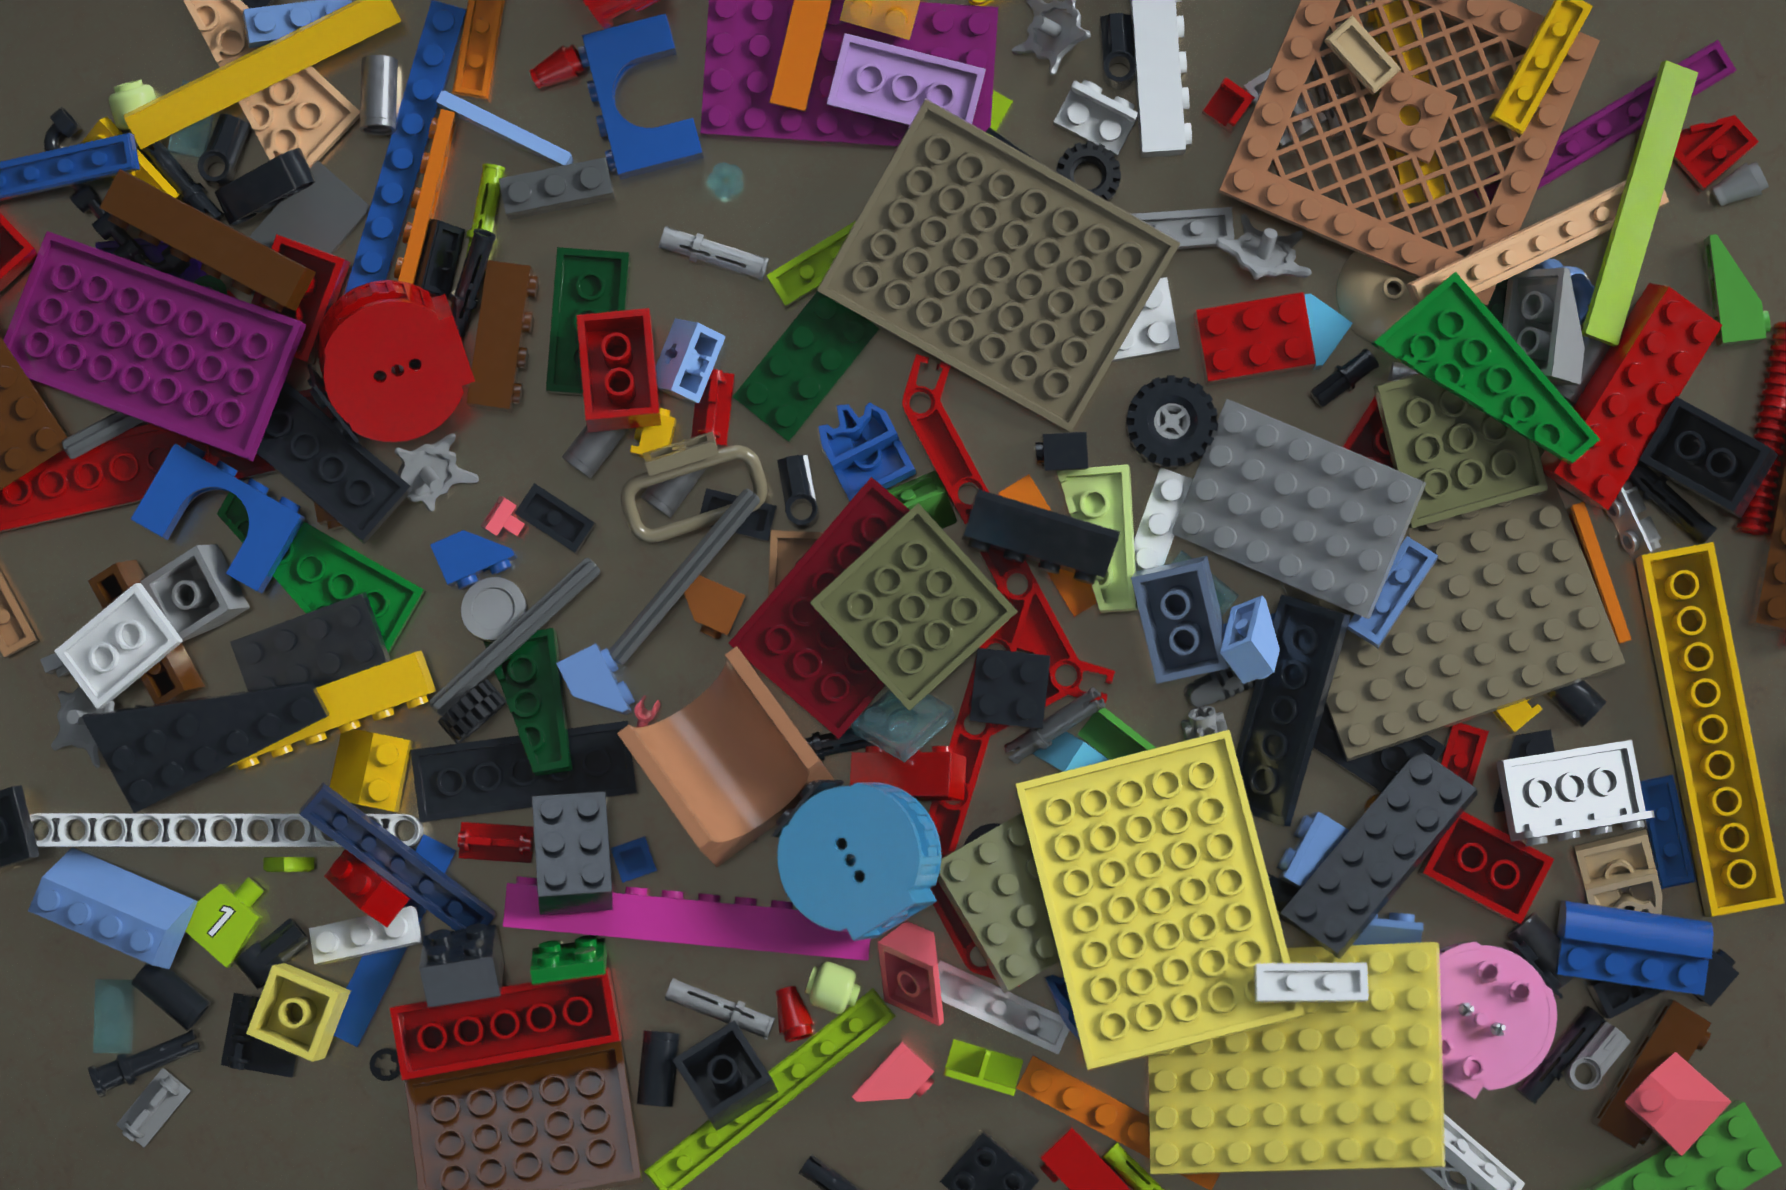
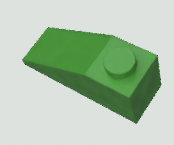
[1704,234,1771,347]

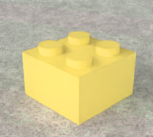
[246,963,351,1062]

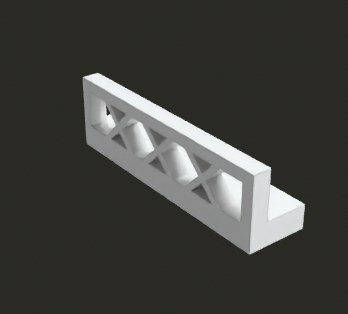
[1420,1114,1525,1190]

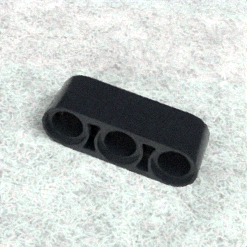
[215,148,316,226]

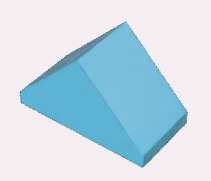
[1304,293,1353,370]
[1032,731,1109,772]

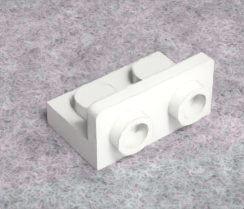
[1053,80,1139,157]

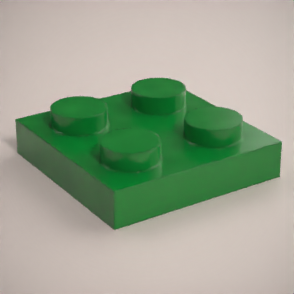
[530,935,607,985]

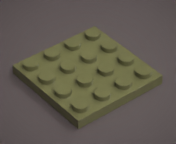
[1373,373,1548,528]
[810,503,1018,711]
[938,812,1060,994]

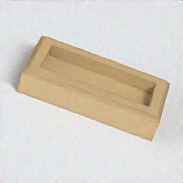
[1324,15,1401,95]

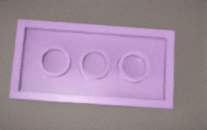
[827,33,986,126]

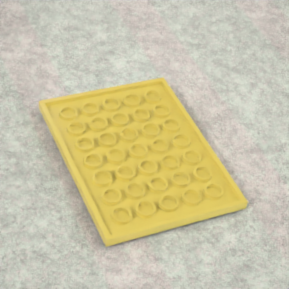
[1015,730,1304,1071]
[1148,942,1445,1175]

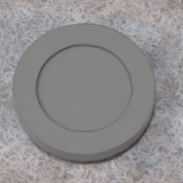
[461,577,527,642]

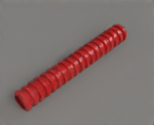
[1736,321,1786,536]

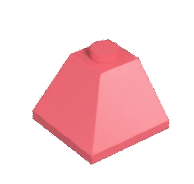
[878,921,944,1026]
[852,1041,935,1102]
[1625,1052,1732,1157]

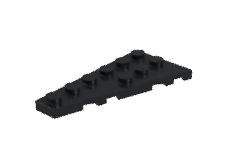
[82,682,329,813]

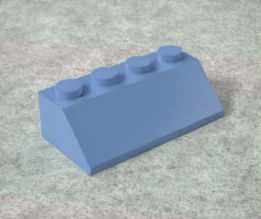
[28,847,198,969]

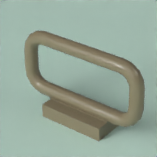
[620,431,768,543]

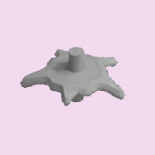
[1012,0,1091,75]
[1216,214,1312,280]
[394,433,479,511]
[51,687,115,768]

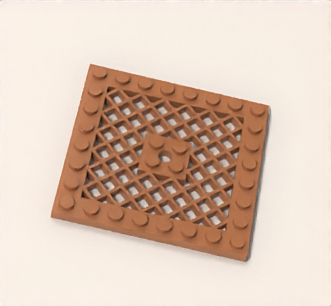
[1218,0,1600,307]

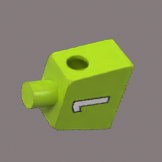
[185,877,264,968]

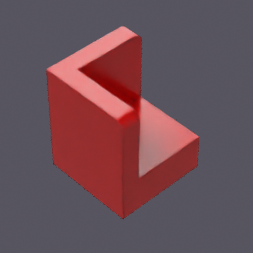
[1202,77,1255,133]

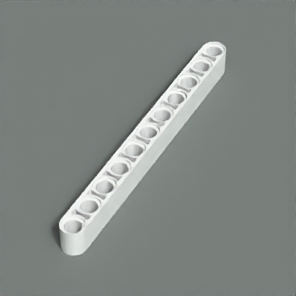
[30,813,424,847]

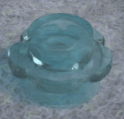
[708,162,744,198]

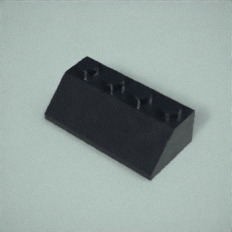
[962,489,1120,585]

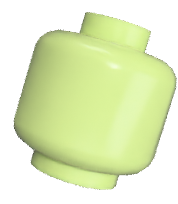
[108,79,157,134]
[804,961,861,1014]

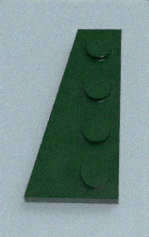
[483,628,572,776]

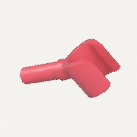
[634,695,661,727]

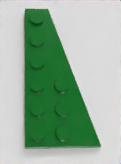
[217,492,425,654]

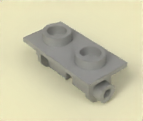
[1606,481,1662,560]
[116,1068,191,1148]

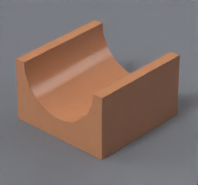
[617,646,835,867]

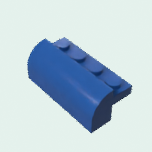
[1555,900,1713,995]

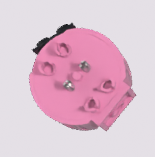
[1439,940,1563,1099]

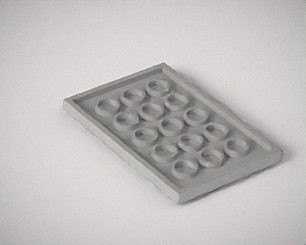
[1172,399,1426,619]

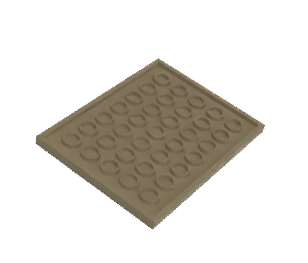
[817,98,1180,432]
[1281,474,1625,762]

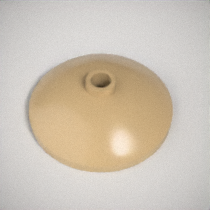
[1336,251,1418,343]

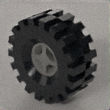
[1125,375,1218,469]

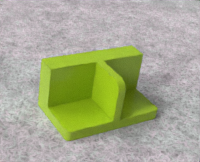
[943,1039,1024,1096]

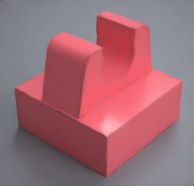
[481,496,525,536]

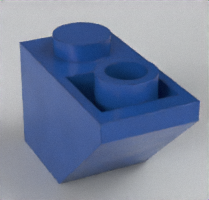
[430,530,517,590]

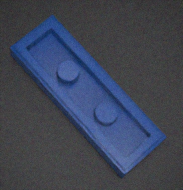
[1640,774,1697,889]

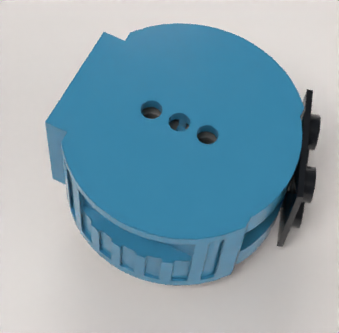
[772,780,941,941]

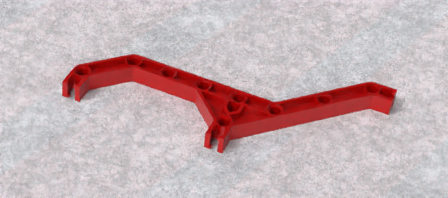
[902,354,1115,987]

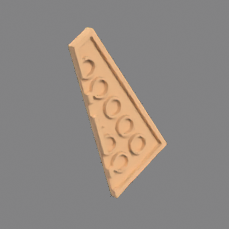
[183,0,360,168]

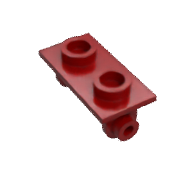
[691,369,735,446]
[457,822,534,863]

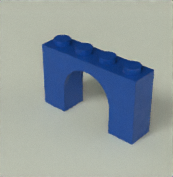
[578,13,704,180]
[131,442,306,594]

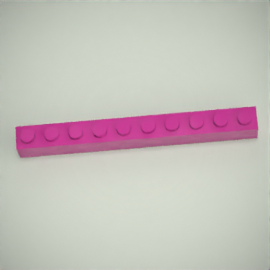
[503,876,871,961]

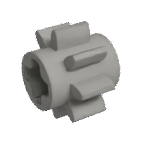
[1181,706,1227,740]

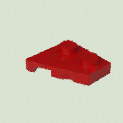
[1673,115,1759,191]

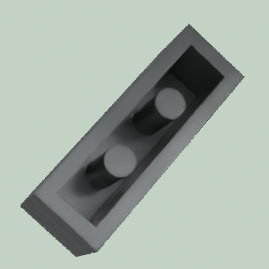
[499,157,615,220]

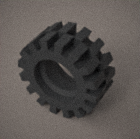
[1056,141,1121,201]
[438,679,506,744]

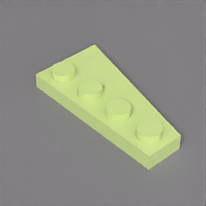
[1056,464,1138,613]

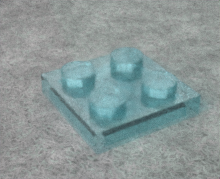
[852,690,955,762]

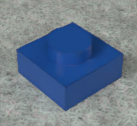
[610,836,658,883]

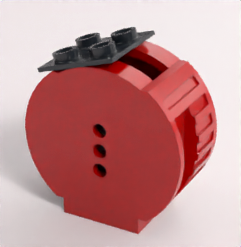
[307,280,475,443]

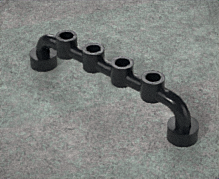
[44,107,191,274]

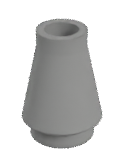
[1711,161,1769,207]

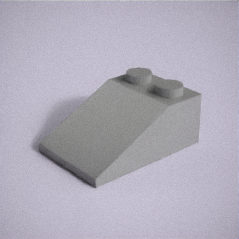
[1503,268,1585,386]

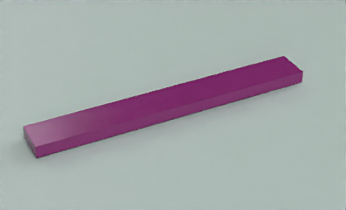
[1472,40,1737,208]

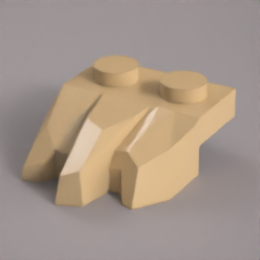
[1574,829,1663,915]

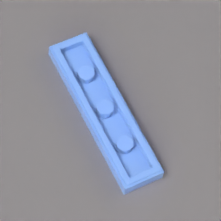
[436,90,574,167]

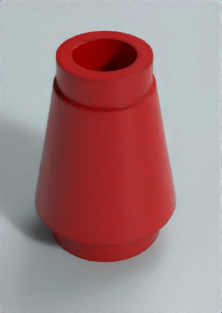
[529,44,586,89]
[775,986,815,1043]

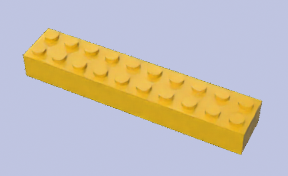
[1635,542,1784,917]

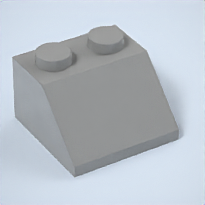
[141,544,250,642]

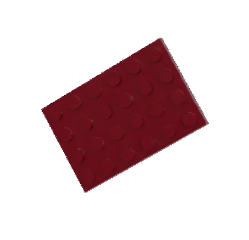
[728,477,982,739]

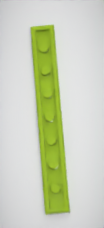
[1582,60,1698,347]
[644,988,896,1190]

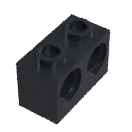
[1587,980,1666,1019]

